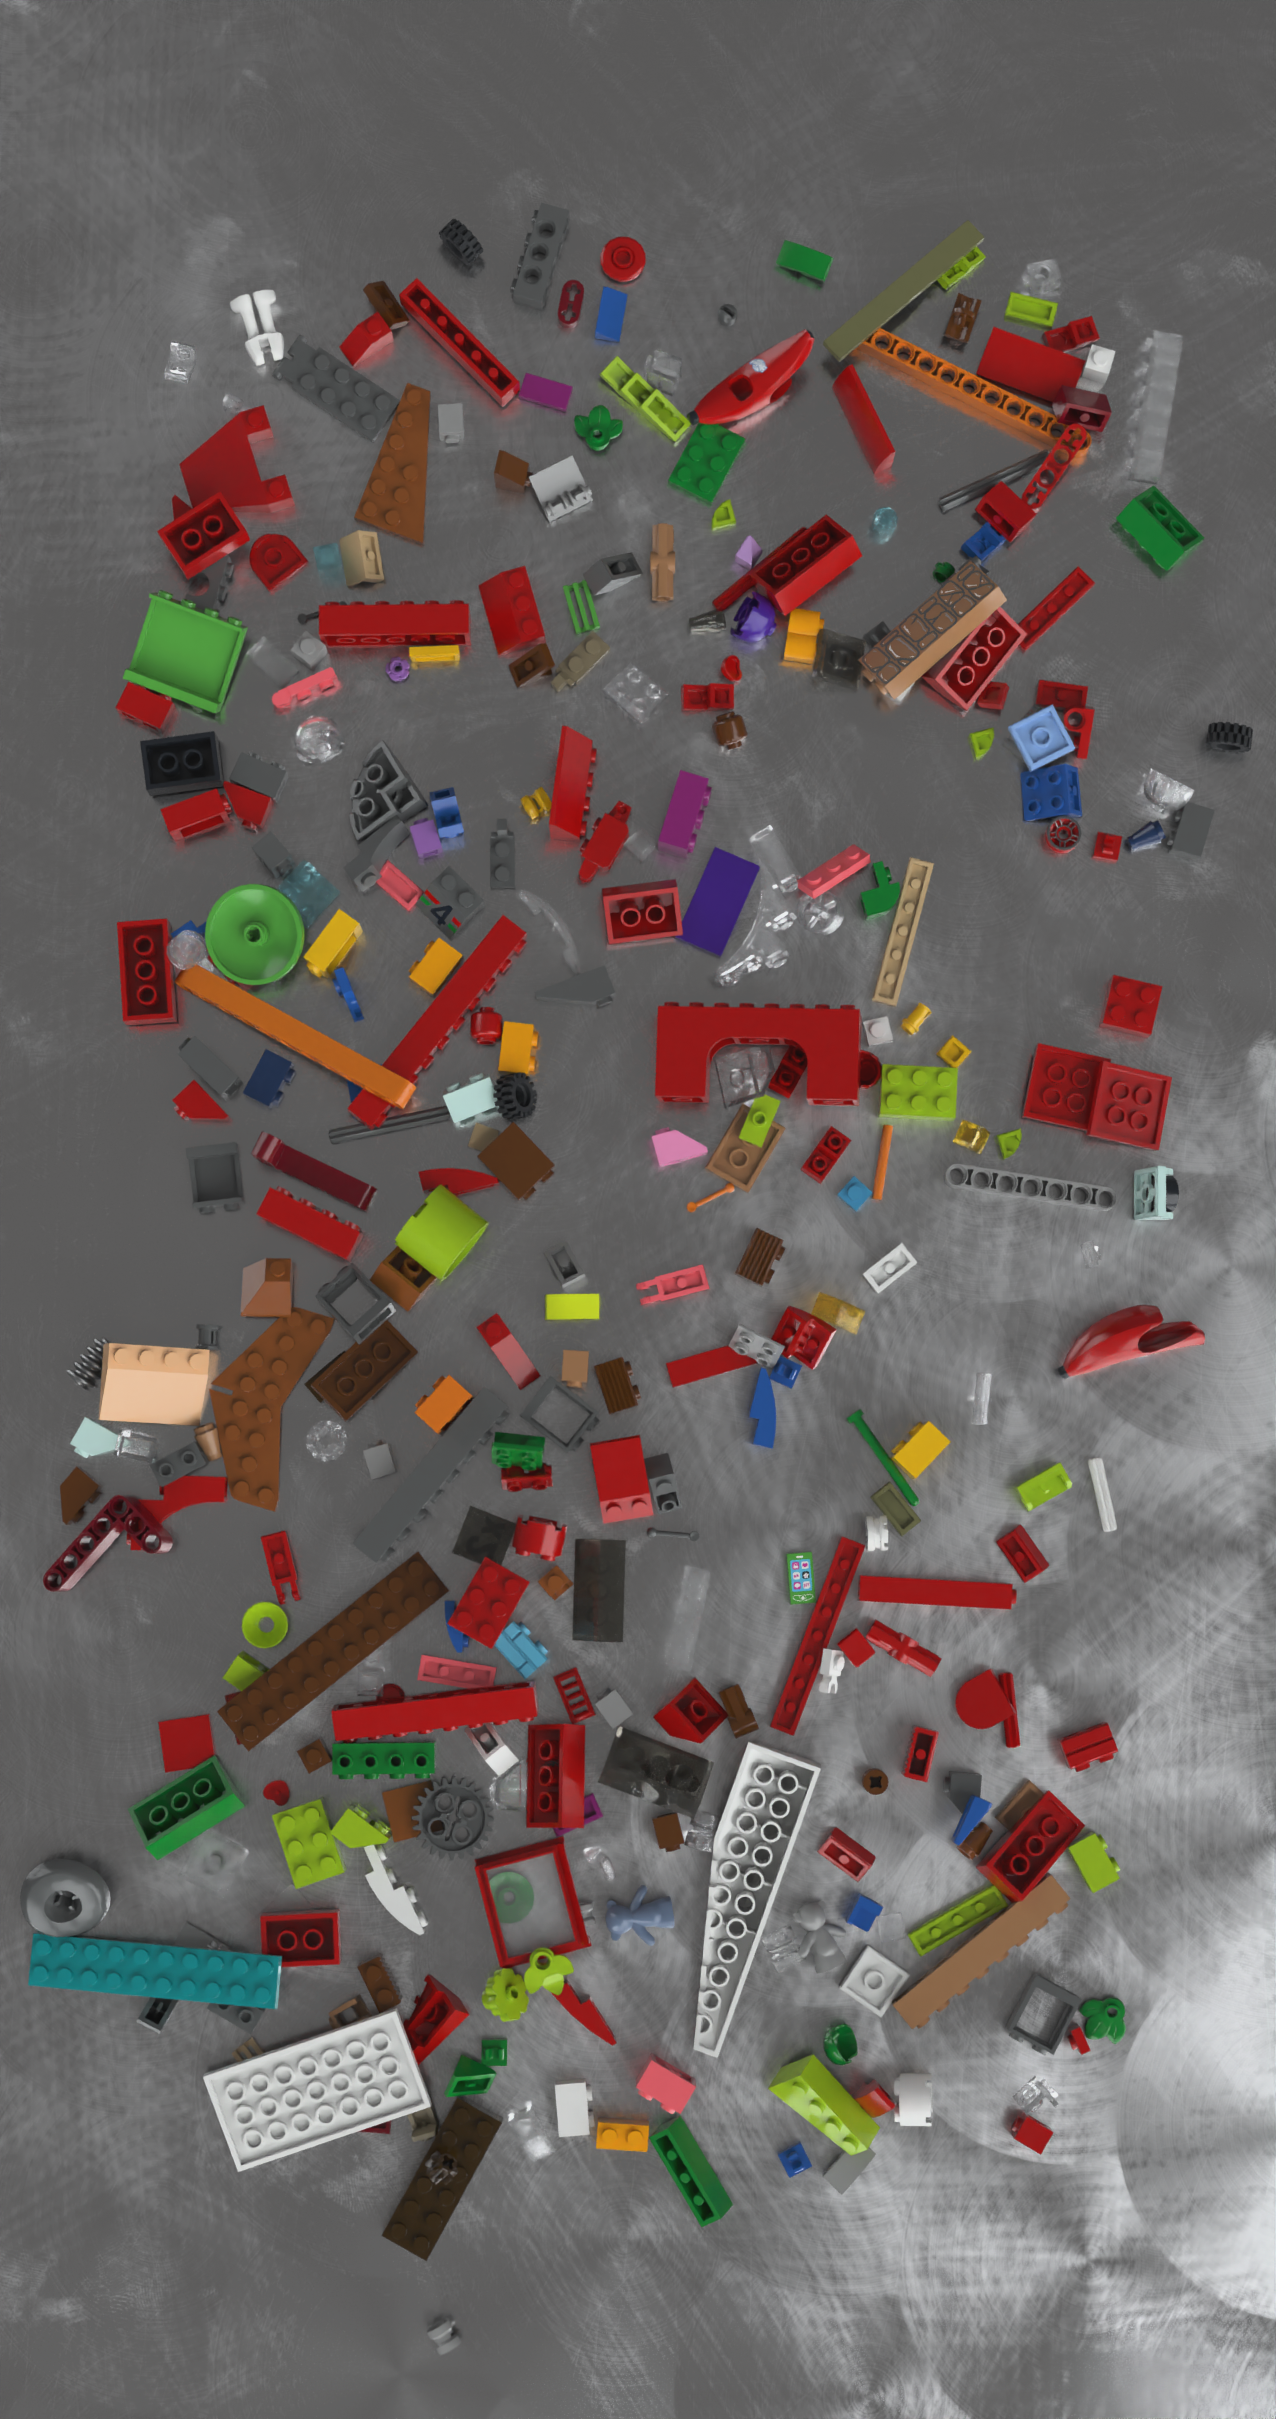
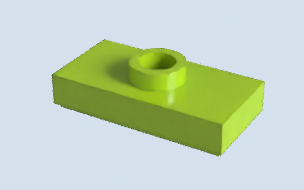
[738,1092,781,1148]

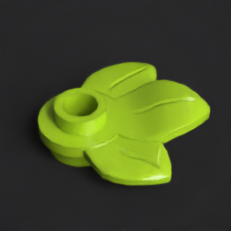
[524,1947,574,1995]

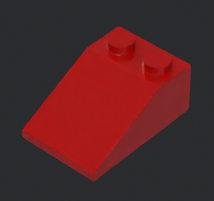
[590,1435,653,1524]

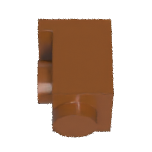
[538,1565,574,1600]

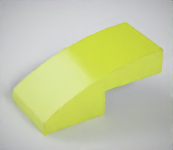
[545,1294,599,1320]

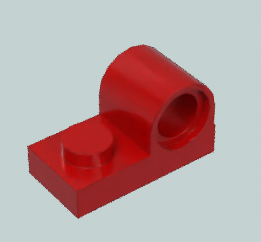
[1062,705,1095,759]

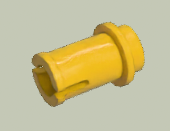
[901,1003,932,1035]

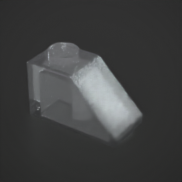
[508,2104,556,2163]

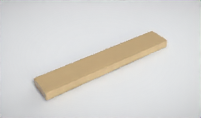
[872,857,934,1007]

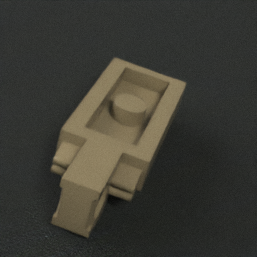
[551,631,611,692]

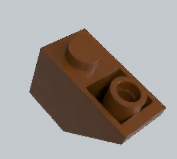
[60,1466,103,1525]

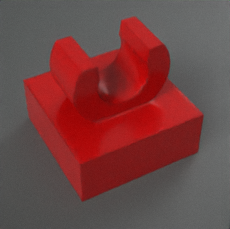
[1092,832,1122,862]

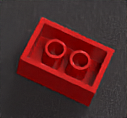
[157,491,250,580]
[447,1557,530,1649]
[260,1909,342,1967]

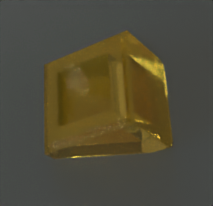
[953,1120,990,1155]

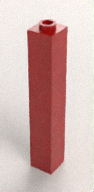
[858,1575,1017,1609]

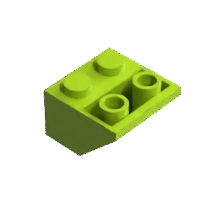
[330,1804,392,1848]

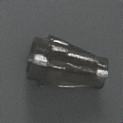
[689,609,726,633]

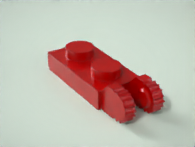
[261,1530,301,1605]

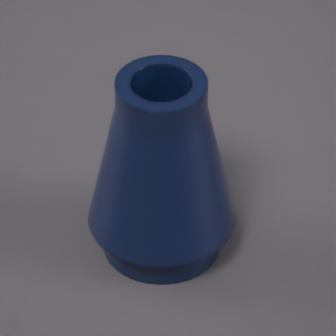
[1127,820,1166,851]

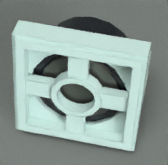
[1134,1166,1179,1221]

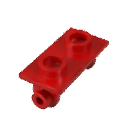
[501,1463,553,1492]

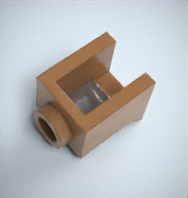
[328,1994,372,2030]

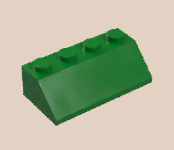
[128,1755,245,1860]

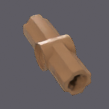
[650,523,675,602]

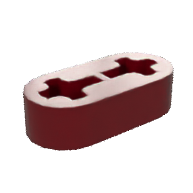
[558,280,584,328]

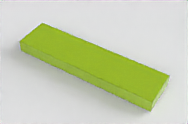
[907,1884,1008,1957]

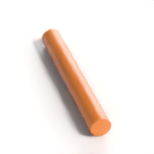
[872,1125,893,1200]

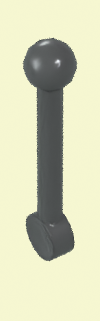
[297,601,347,624]
[647,1527,699,1541]

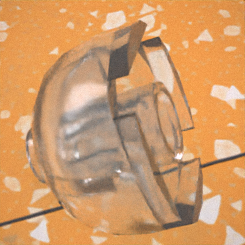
[294,716,345,763]
[1144,768,1195,814]

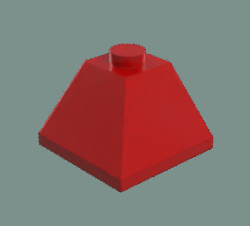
[653,1678,728,1744]

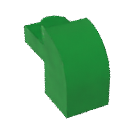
[859,861,900,920]

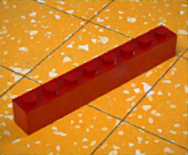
[331,1681,539,1743]

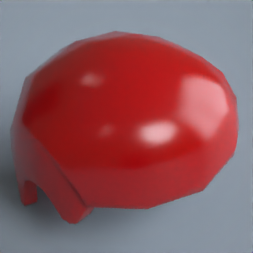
[860,1050,882,1089]

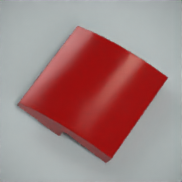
[771,1306,837,1370]

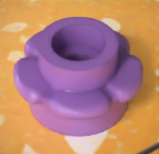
[385,657,410,681]

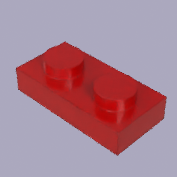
[1035,679,1088,710]

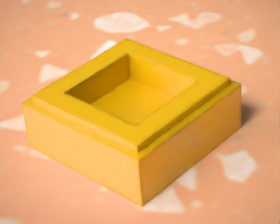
[936,1035,971,1068]

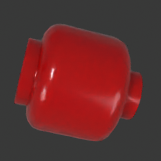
[470,1007,503,1045]

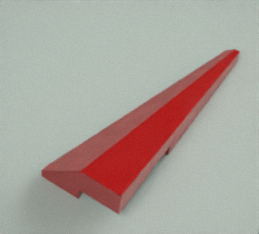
[403,1974,470,2065]

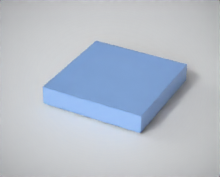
[1008,704,1075,772]

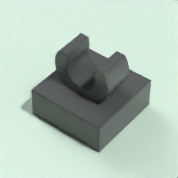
[863,621,891,649]

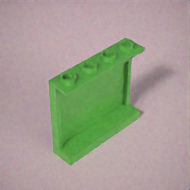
[123,590,248,713]

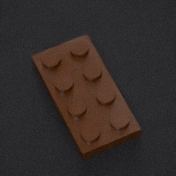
[311,1320,418,1422]

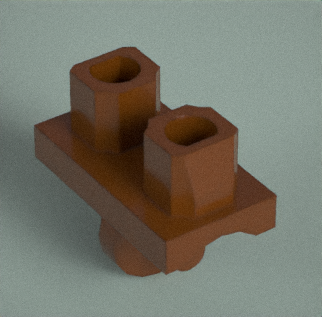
[944,293,982,344]

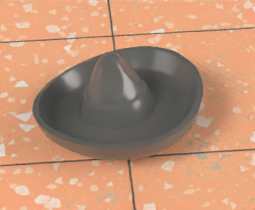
[20,1859,111,1937]

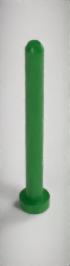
[846,1409,919,1506]

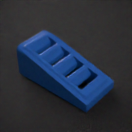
[951,1794,992,1845]

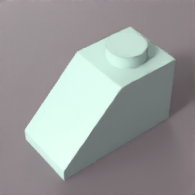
[70,1417,132,1458]

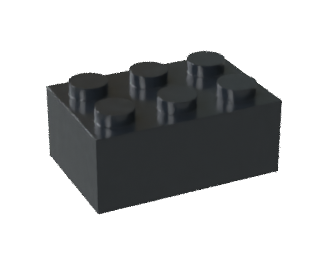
[140,731,224,796]

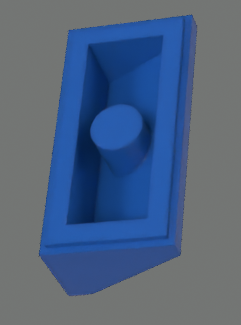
[595,286,628,342]

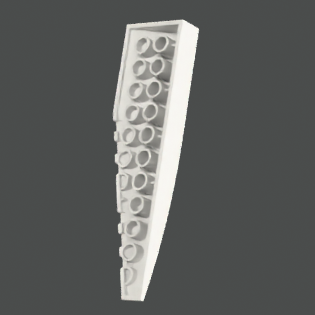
[693,1742,821,2058]

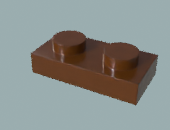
[363,281,410,329]

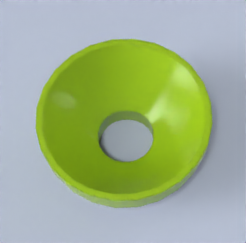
[242,1602,288,1648]

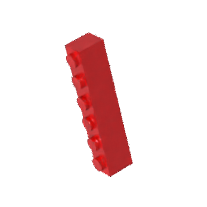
[399,278,520,407]

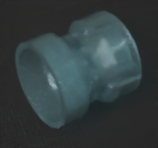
[871,507,898,538]

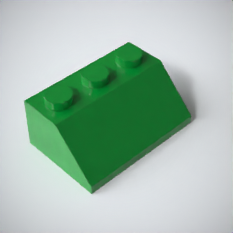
[1116,485,1204,571]

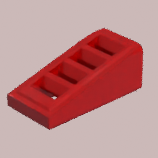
[553,1667,596,1724]

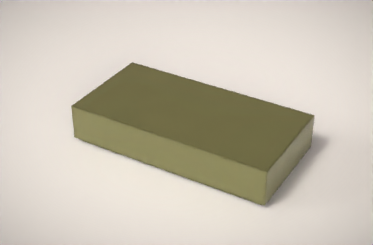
[870,1481,921,1537]

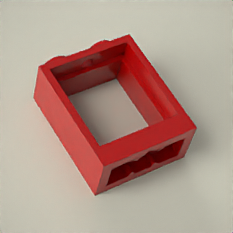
[160,788,233,842]

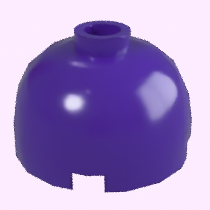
[730,591,777,643]

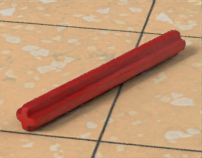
[712,527,807,613]

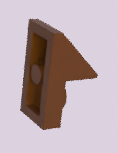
[508,643,555,688]

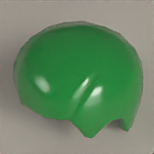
[823,2023,858,2065]

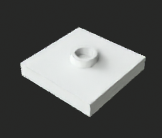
[839,1945,910,2017]

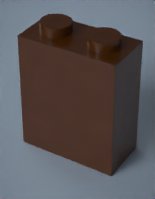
[477,1122,555,1201]

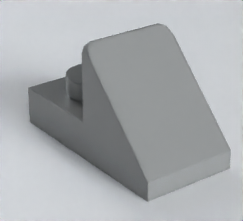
[544,1241,586,1288]

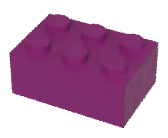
[658,770,712,859]

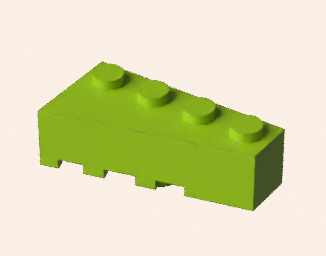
[768,2054,880,2156]

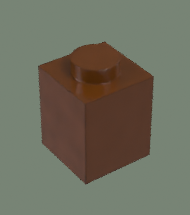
[297,1737,332,1774]
[652,1811,684,1852]

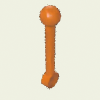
[687,1183,735,1212]

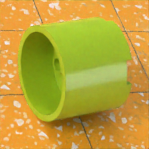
[395,1184,489,1282]

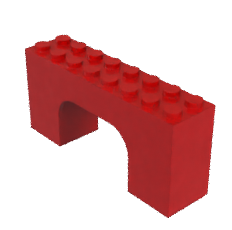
[655,1002,862,1106]

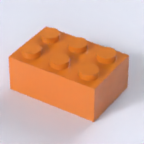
[414,1375,474,1435]

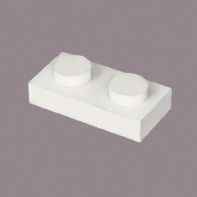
[862,1243,918,1294]

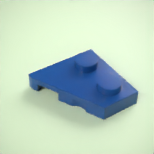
[332,967,364,1022]

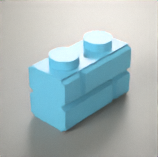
[495,1621,548,1679]

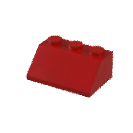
[478,566,546,656]
[602,879,683,944]

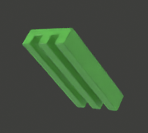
[563,580,600,635]

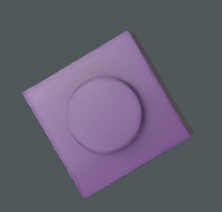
[410,818,443,859]

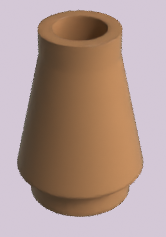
[193,1422,223,1461]

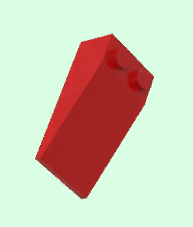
[976,1790,1085,1903]

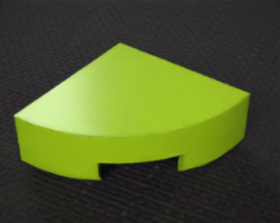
[712,499,736,531]
[969,727,994,759]
[996,1128,1022,1160]

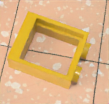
[304,909,363,979]

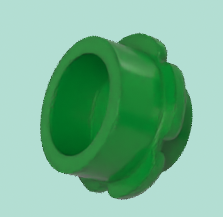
[933,562,955,583]

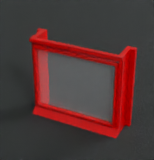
[475,1836,592,1969]

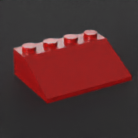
[549,726,597,843]

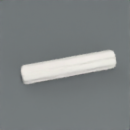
[1088,1457,1117,1532]

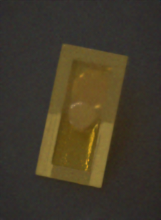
[811,1292,865,1335]

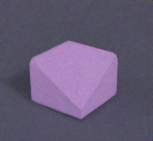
[735,535,762,570]

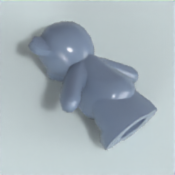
[605,1885,675,1946]

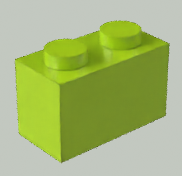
[1067,1831,1120,1893]

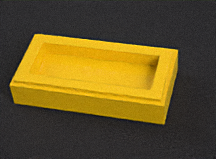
[409,645,460,663]

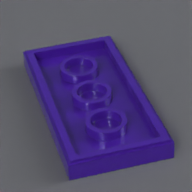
[675,847,761,958]

